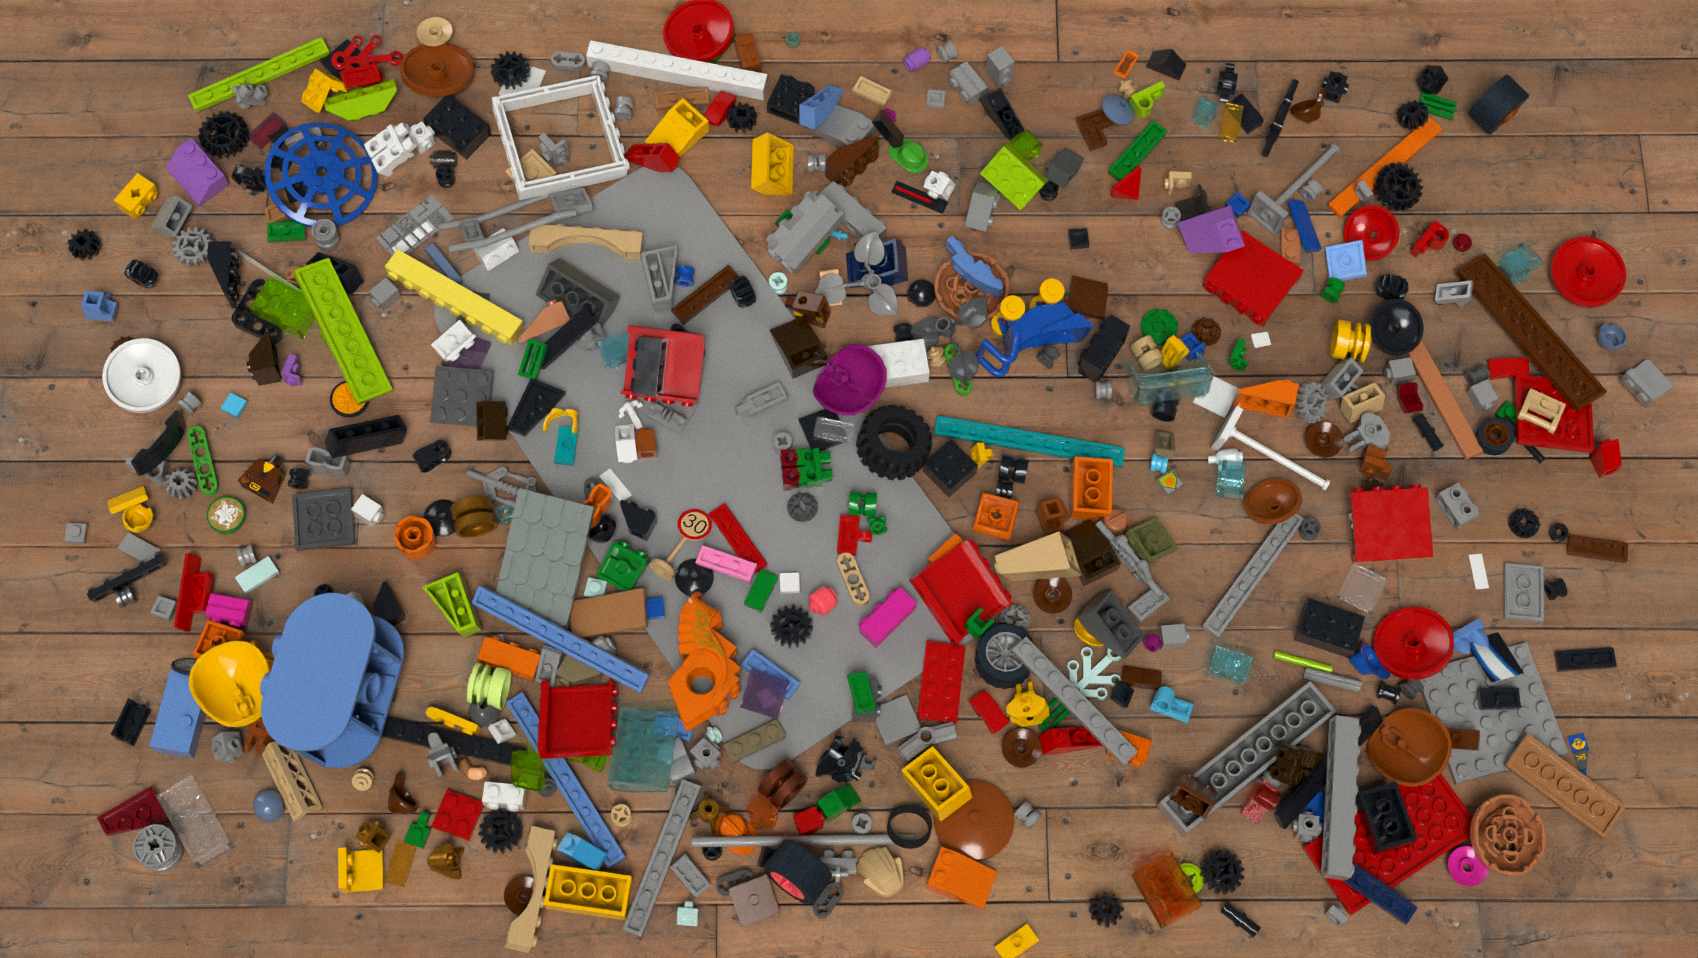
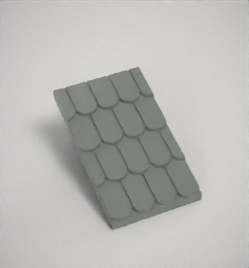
[496,488,595,630]

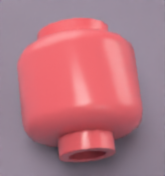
[808,586,838,616]

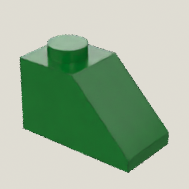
[817,785,861,823]

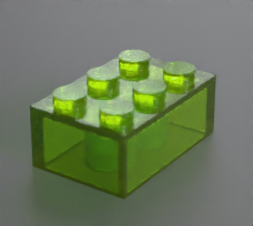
[250,277,315,340]

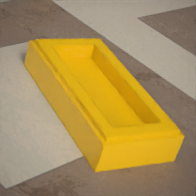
[107,486,148,514]

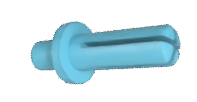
[830,229,849,241]

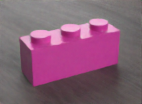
[859,587,917,648]

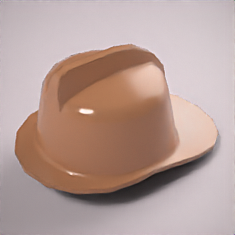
[1092,508,1131,543]

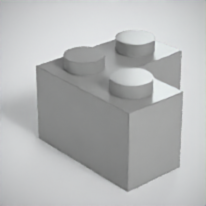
[965,181,1001,232]

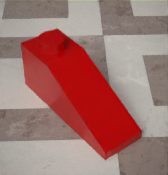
[624,143,681,172]

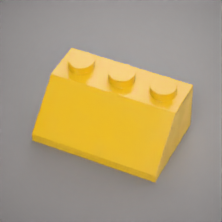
[751,132,794,195]

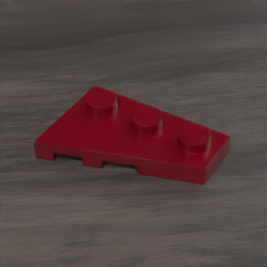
[97,787,171,836]

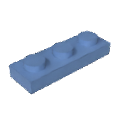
[741,649,800,701]

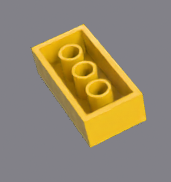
[544,864,633,921]

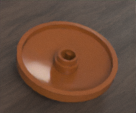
[400,43,474,97]
[934,781,1014,861]

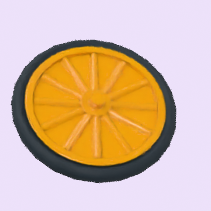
[330,381,370,417]

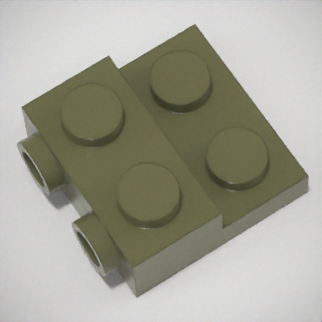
[1124,517,1178,566]

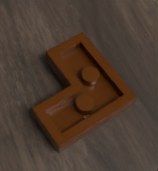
[1076,109,1116,151]

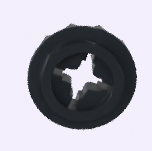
[1509,508,1541,538]

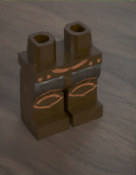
[1269,744,1322,786]

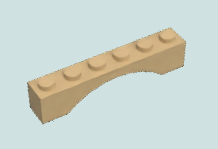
[529,224,644,261]
[504,826,557,953]

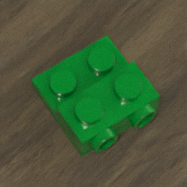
[596,540,651,591]

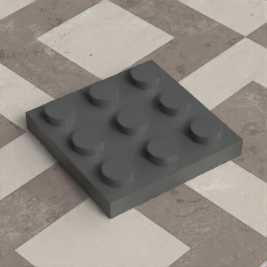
[430,365,494,427]
[292,488,355,551]

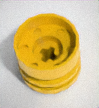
[1330,319,1371,363]

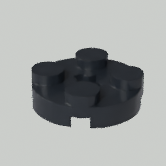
[231,164,267,192]

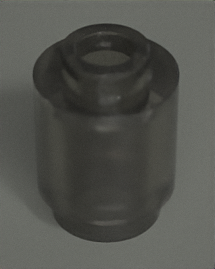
[430,150,457,169]

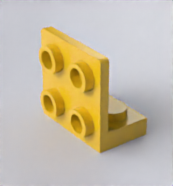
[301,69,347,113]
[338,847,384,893]

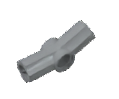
[897,722,957,763]

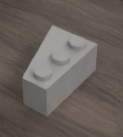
[641,245,679,312]

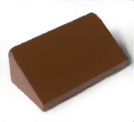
[1121,666,1162,691]

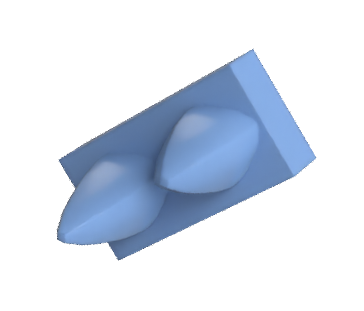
[1453,618,1489,654]

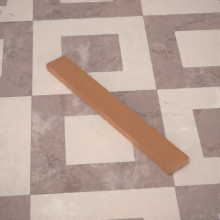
[1406,340,1483,460]

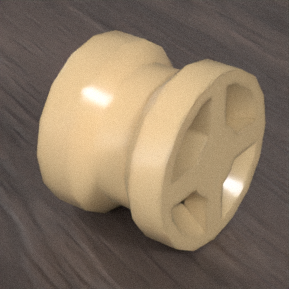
[611,804,632,827]

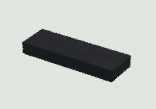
[1554,647,1617,672]

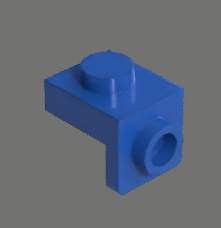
[1180,332,1206,362]

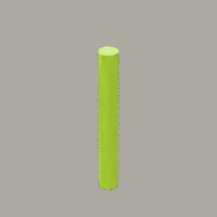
[1273,651,1333,673]

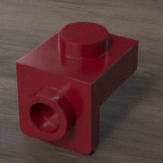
[1397,382,1423,414]

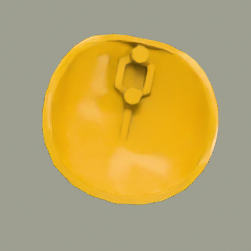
[189,641,270,727]

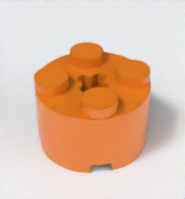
[394,516,436,561]

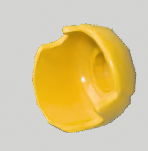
[122,504,154,533]

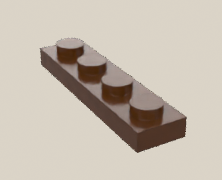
[671,265,739,325]

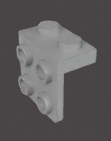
[1620,360,1672,408]

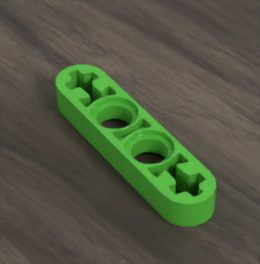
[187,426,219,496]

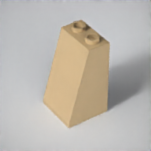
[994,532,1082,581]

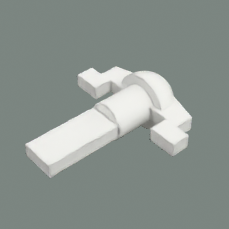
[618,400,643,430]

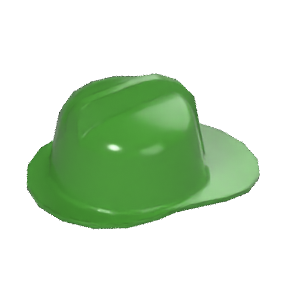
[889,138,929,173]

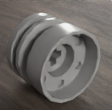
[133,824,184,873]

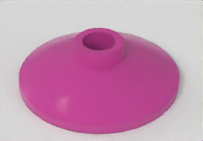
[1447,846,1488,887]

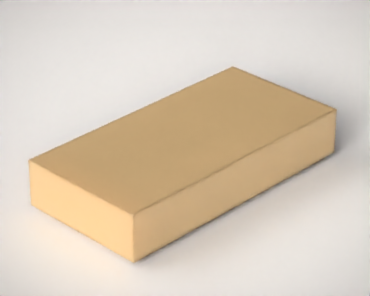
[852,76,892,108]

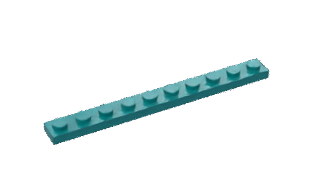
[934,415,1125,468]

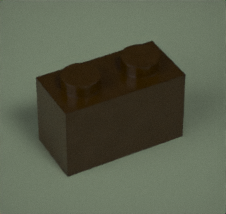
[476,401,508,441]

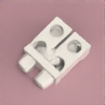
[364,122,418,177]

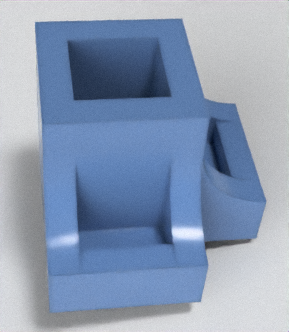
[81,291,118,322]

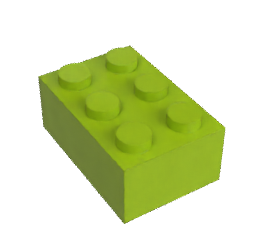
[980,143,1049,211]

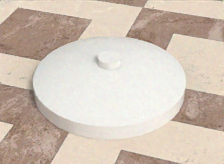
[102,338,181,413]

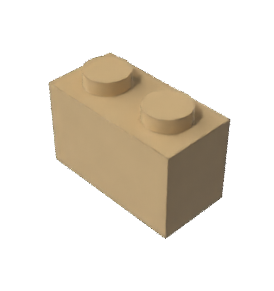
[1340,382,1385,423]

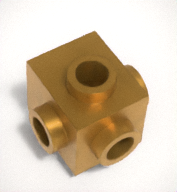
[354,820,391,853]

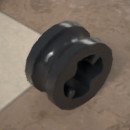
[1549,523,1569,543]

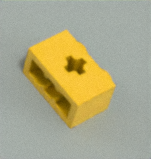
[114,173,159,220]

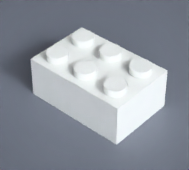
[868,339,930,388]

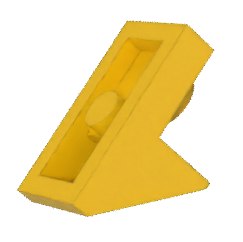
[1161,335,1190,370]

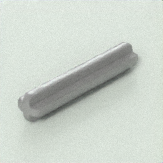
[1303,668,1362,692]

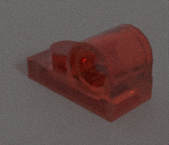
[1240,780,1281,825]

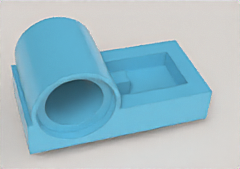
[1150,686,1194,723]

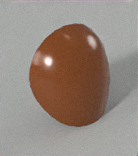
[1367,708,1452,787]

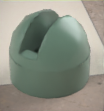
[786,32,800,48]

